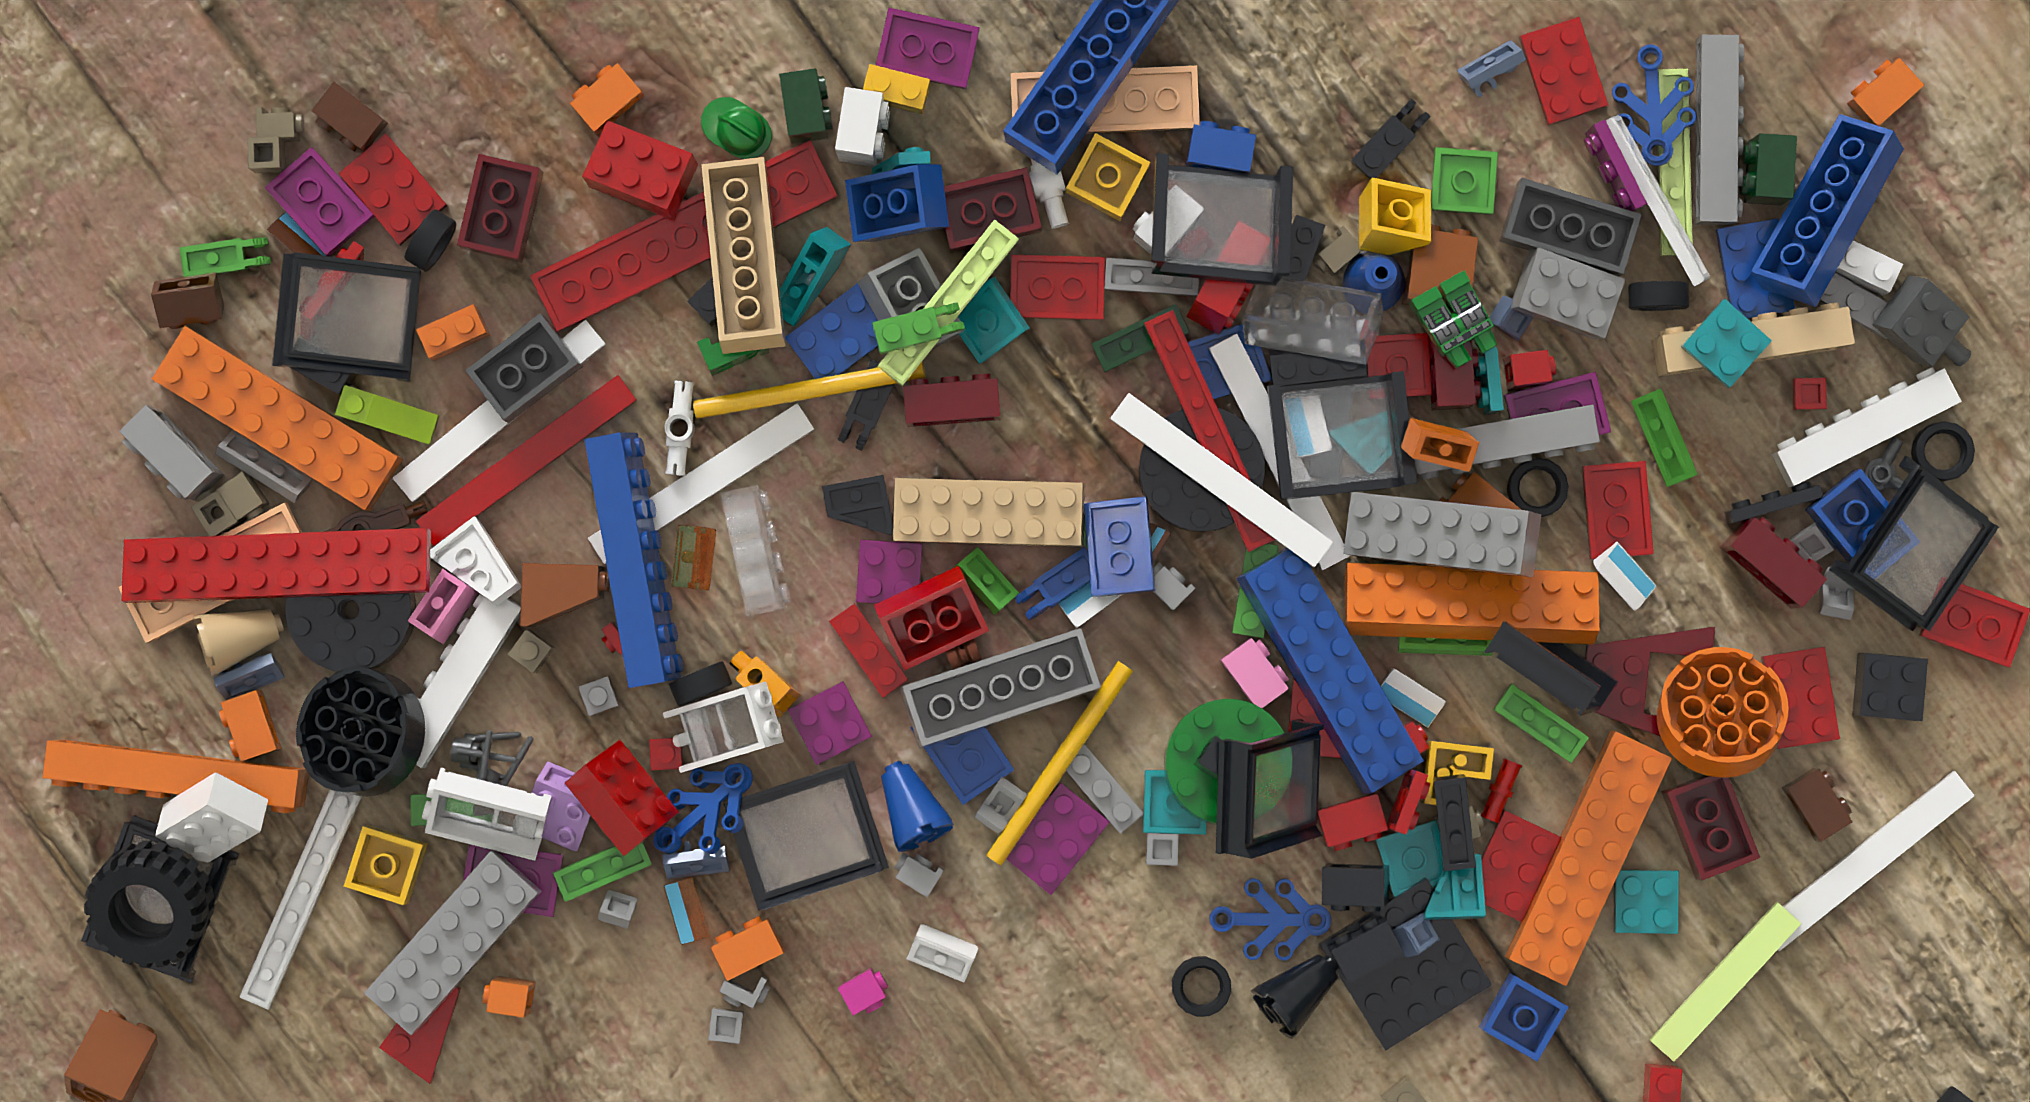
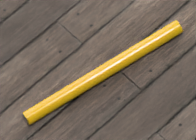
[693,361,926,419]
[986,661,1133,866]

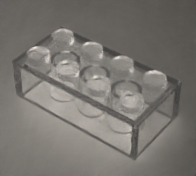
[1242,277,1383,365]
[720,485,791,617]

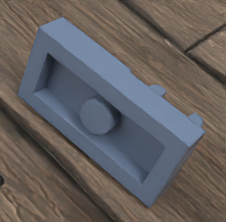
[1457,40,1526,97]
[214,653,285,700]
[663,841,729,879]

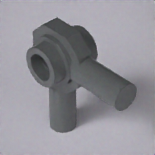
[1863,437,1904,491]

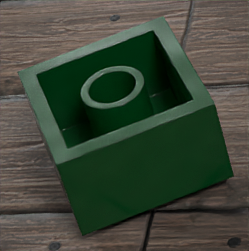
[779,68,833,144]
[1740,133,1797,206]

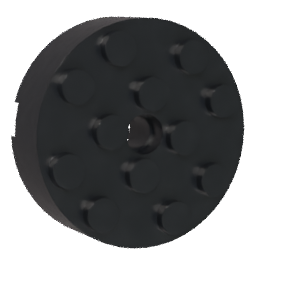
[1138,408,1265,532]
[285,593,416,672]
[296,667,425,797]

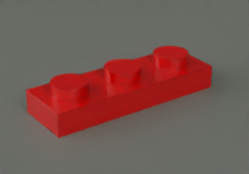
[829,603,908,698]

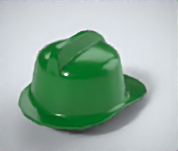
[701,97,771,159]

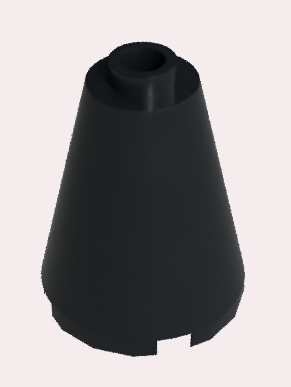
[1251,954,1338,1039]

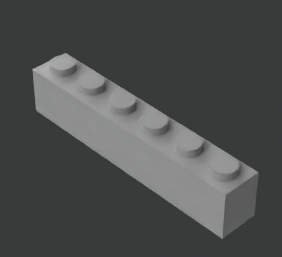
[1695,34,1744,225]
[1414,405,1600,480]

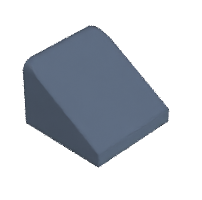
[1489,296,1533,341]
[1392,912,1440,958]

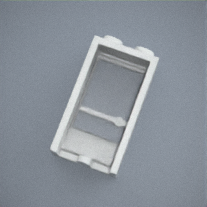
[663,681,784,773]
[422,768,551,861]

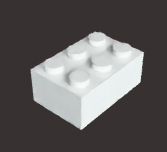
[835,87,890,167]
[155,772,268,863]

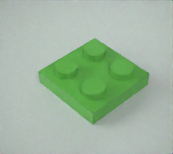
[1431,147,1498,215]

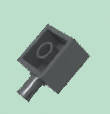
[1872,275,1971,367]

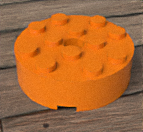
[1657,647,1788,778]

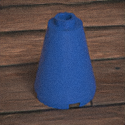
[1343,251,1405,313]
[881,761,954,852]

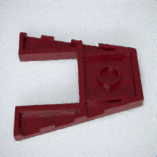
[1585,627,1715,737]

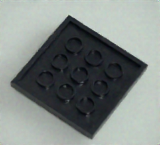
[1319,877,1492,1051]

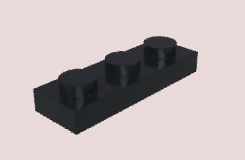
[1724,482,1823,524]
[1433,774,1476,871]

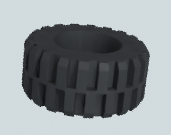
[84,841,214,968]

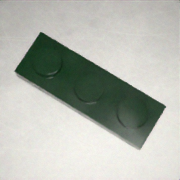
[1091,304,1189,373]

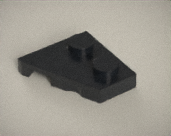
[822,475,893,535]

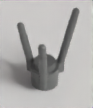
[476,730,534,786]
[451,732,521,780]

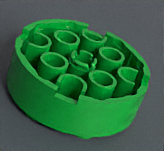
[1164,699,1292,825]

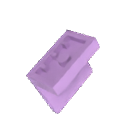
[532,761,591,852]

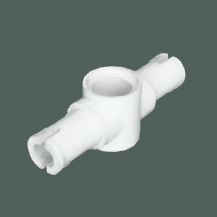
[1029,158,1069,229]
[665,381,695,476]

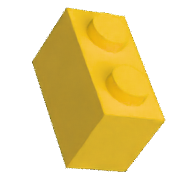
[863,64,931,114]

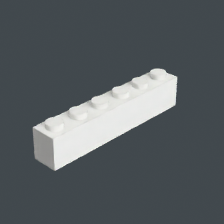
[1772,367,1962,487]
[416,594,521,768]

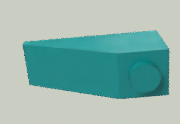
[780,227,851,326]

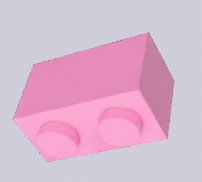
[408,569,478,645]
[1220,638,1289,708]

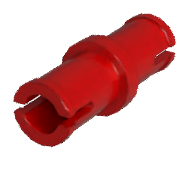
[1481,758,1522,823]

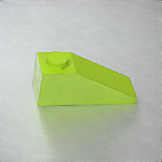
[335,385,439,445]

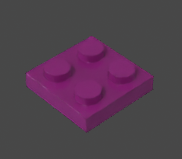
[856,540,923,604]
[788,681,872,765]

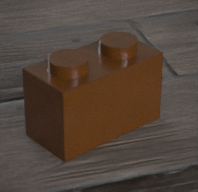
[311,82,388,152]
[151,272,224,329]
[1782,768,1853,842]

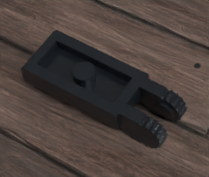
[1350,98,1431,180]
[838,359,895,451]

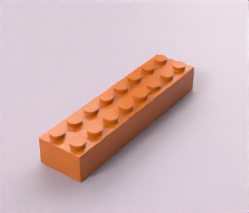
[152,326,403,512]
[1344,563,1600,644]
[1505,731,1672,986]
[42,739,309,813]

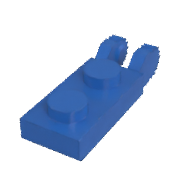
[1014,547,1090,620]

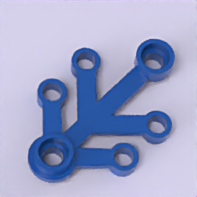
[1612,44,1696,166]
[653,763,753,854]
[1209,878,1331,961]

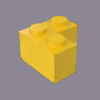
[1420,740,1494,805]

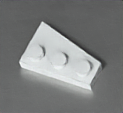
[430,516,522,606]

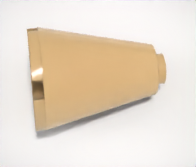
[193,609,284,676]

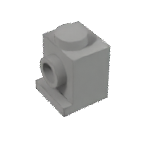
[1153,562,1195,611]
[894,852,944,897]

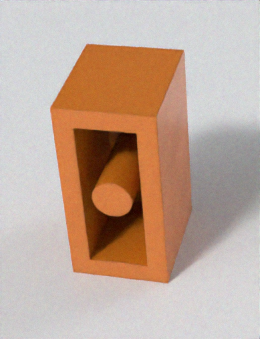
[1847,57,1924,126]
[570,63,644,136]
[416,304,491,361]
[1401,418,1480,472]
[219,690,282,762]
[711,916,785,981]
[482,976,536,1018]

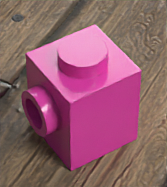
[838,968,888,1015]

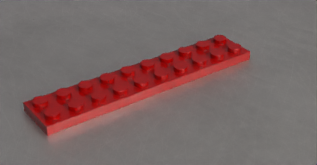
[530,140,838,332]
[121,528,431,603]

